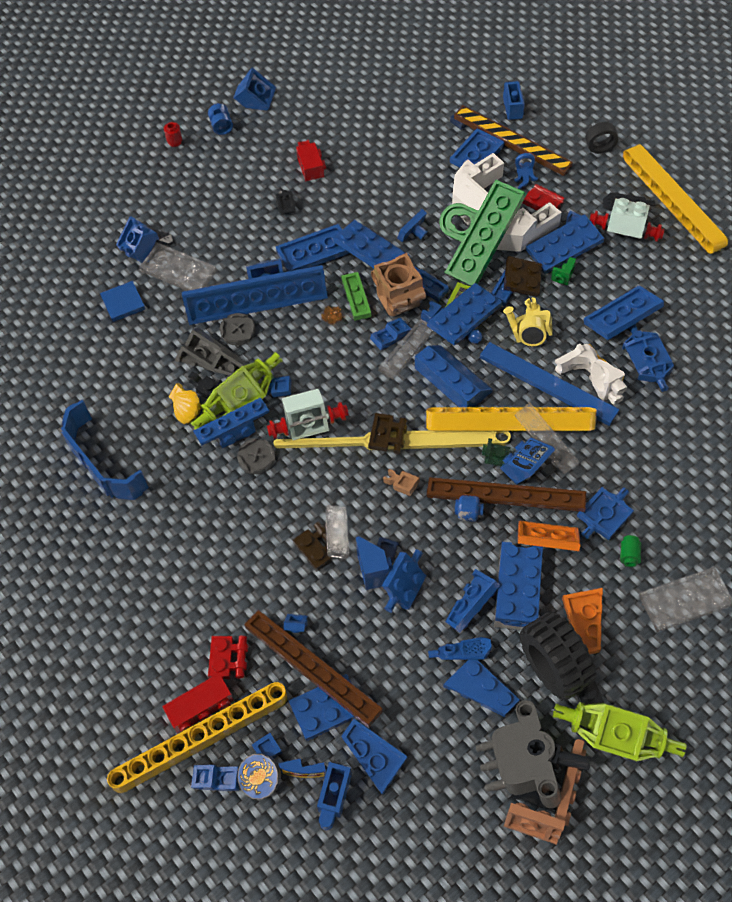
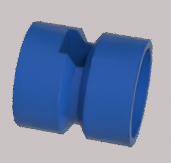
[208,103,233,135]

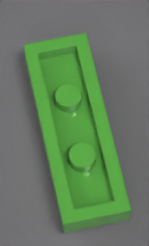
[341,272,371,321]

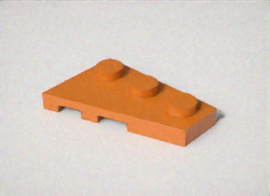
[562,588,603,654]

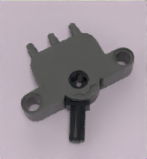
[476,700,591,808]

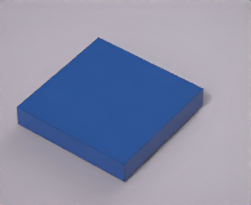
[100,281,146,322]

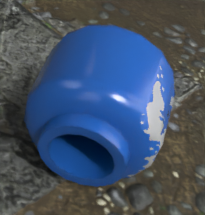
[455,495,484,522]

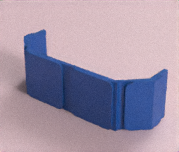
[61,400,149,500]

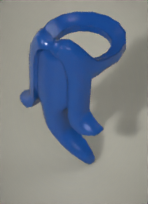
[514,153,538,190]

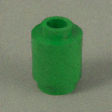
[620,535,641,567]

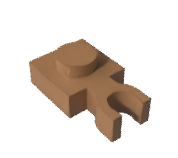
[383,469,420,496]

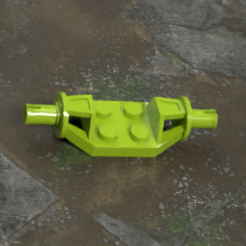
[191,352,283,429]
[552,702,686,761]

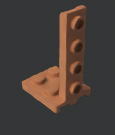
[504,739,586,845]

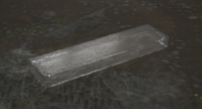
[378,319,434,380]
[514,403,579,474]

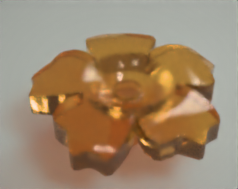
[321,306,343,324]

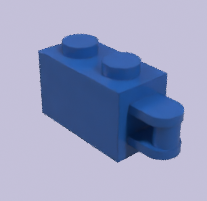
[317,762,352,830]

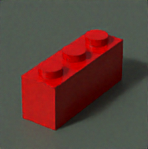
[162,673,234,734]

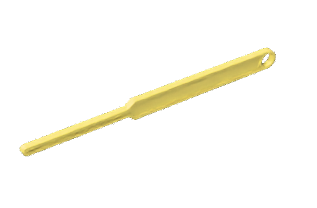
[273,430,511,450]

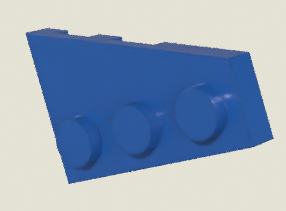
[445,569,500,633]

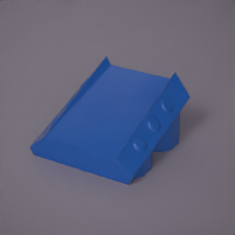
[116,216,159,263]

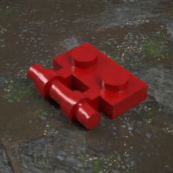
[208,636,248,679]

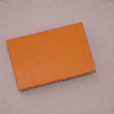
[518,521,580,551]

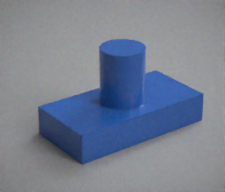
[397,209,428,242]

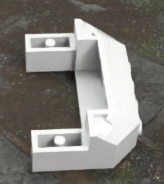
[452,153,562,252]

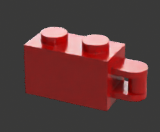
[296,140,326,182]

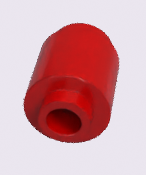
[164,122,182,147]

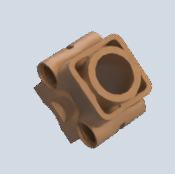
[371,253,426,316]

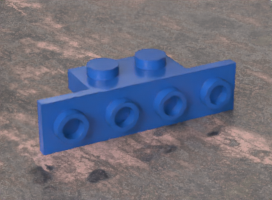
[193,398,269,448]

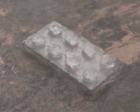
[139,243,217,291]
[639,567,732,632]

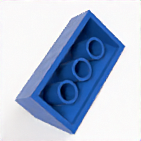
[415,345,493,407]

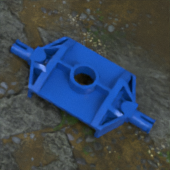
[622,324,674,392]

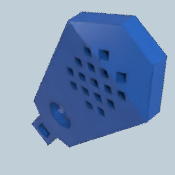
[428,637,492,660]

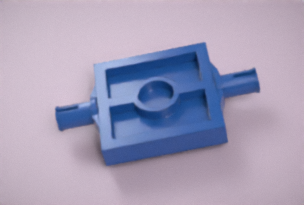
[577,487,634,540]
[382,549,427,613]

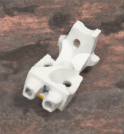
[555,344,627,405]

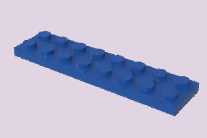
[182,265,328,325]

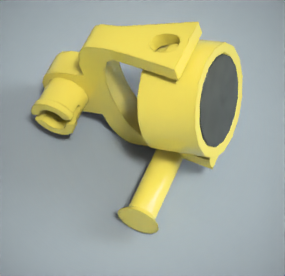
[503,297,553,346]

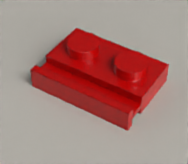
[522,184,565,211]

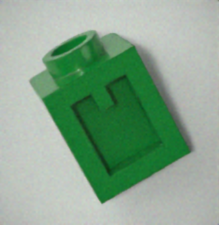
[551,257,576,285]

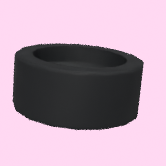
[585,122,619,154]

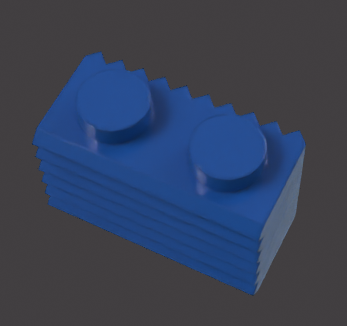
[503,81,525,120]

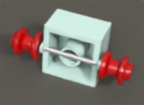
[589,198,665,242]
[266,388,349,440]

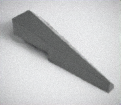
[175,327,265,383]

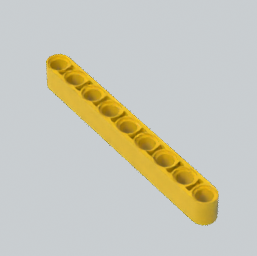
[623,144,728,254]
[426,407,597,431]
[107,682,288,793]

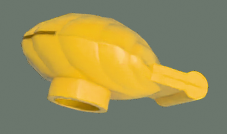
[169,383,201,424]

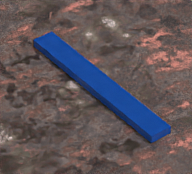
[480,342,619,426]

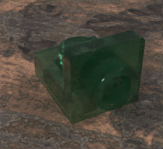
[482,438,511,466]

